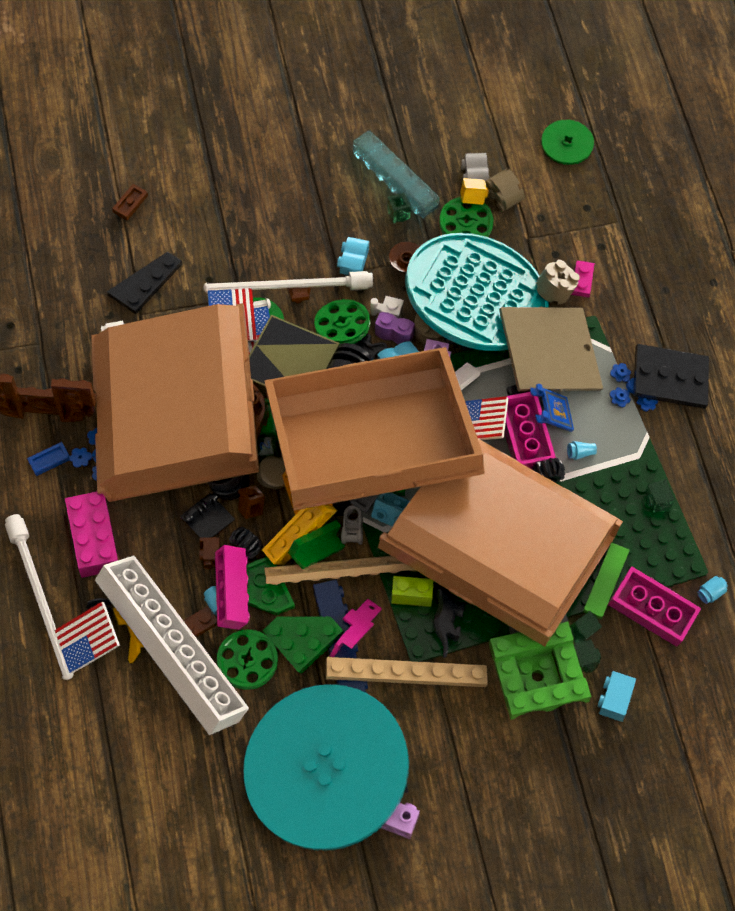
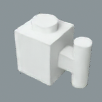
[370,296,404,318]

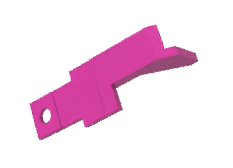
[330,599,382,657]

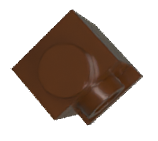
[238,485,265,519]
[199,538,221,569]

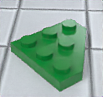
[246,557,295,615]
[263,617,345,674]

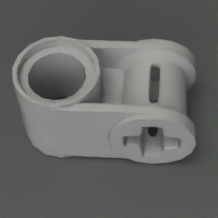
[341,506,363,545]

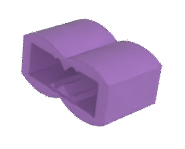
[375,312,415,344]

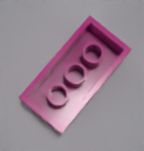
[504,392,556,469]
[65,492,118,578]
[608,566,701,647]

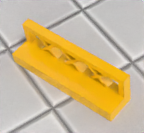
[262,504,337,565]

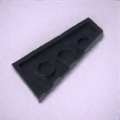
[107,252,182,314]

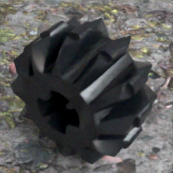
[532,458,565,483]
[229,527,263,559]

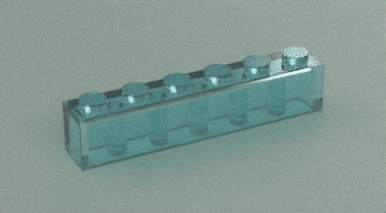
[353,130,440,218]

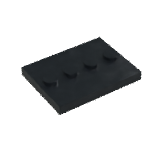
[633,344,709,409]

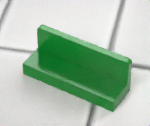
[288,520,345,569]

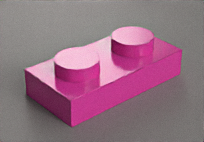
[571,260,595,297]

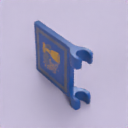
[530,384,574,432]

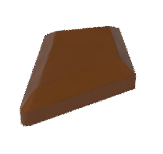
[287,287,311,303]

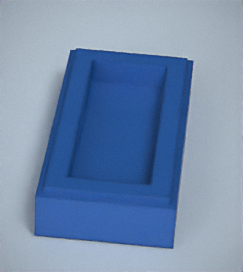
[27,442,70,476]

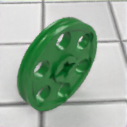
[439,197,493,237]
[314,299,370,345]
[217,629,278,690]

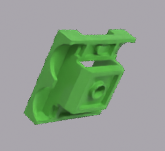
[489,622,591,720]

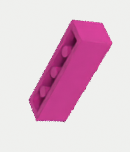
[215,545,250,630]

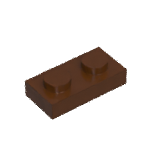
[112,184,148,221]
[183,606,217,637]

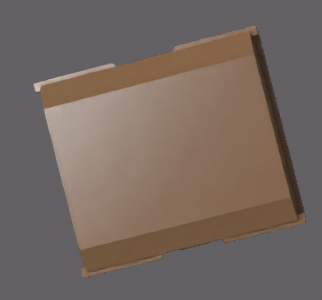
[91,303,259,502]
[264,347,485,511]
[378,438,623,647]

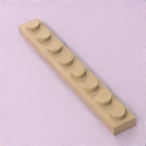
[264,556,416,585]
[326,657,488,687]

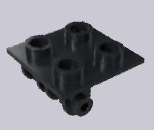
[180,493,235,538]

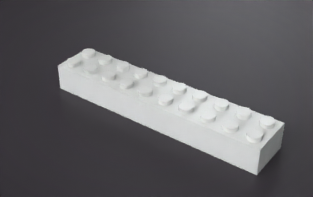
[95,556,249,735]

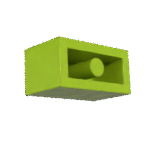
[391,576,433,607]

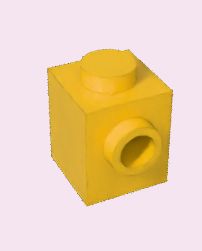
[460,178,489,205]

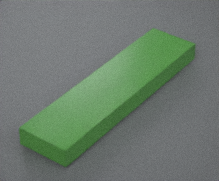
[583,542,630,620]

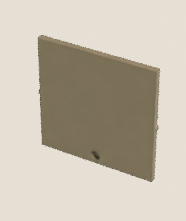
[499,307,603,392]

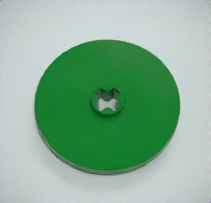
[541,120,594,165]

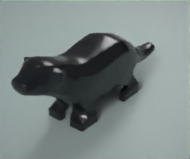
[432,584,465,658]

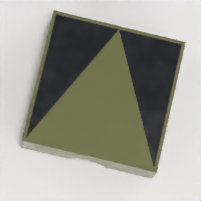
[249,315,339,396]

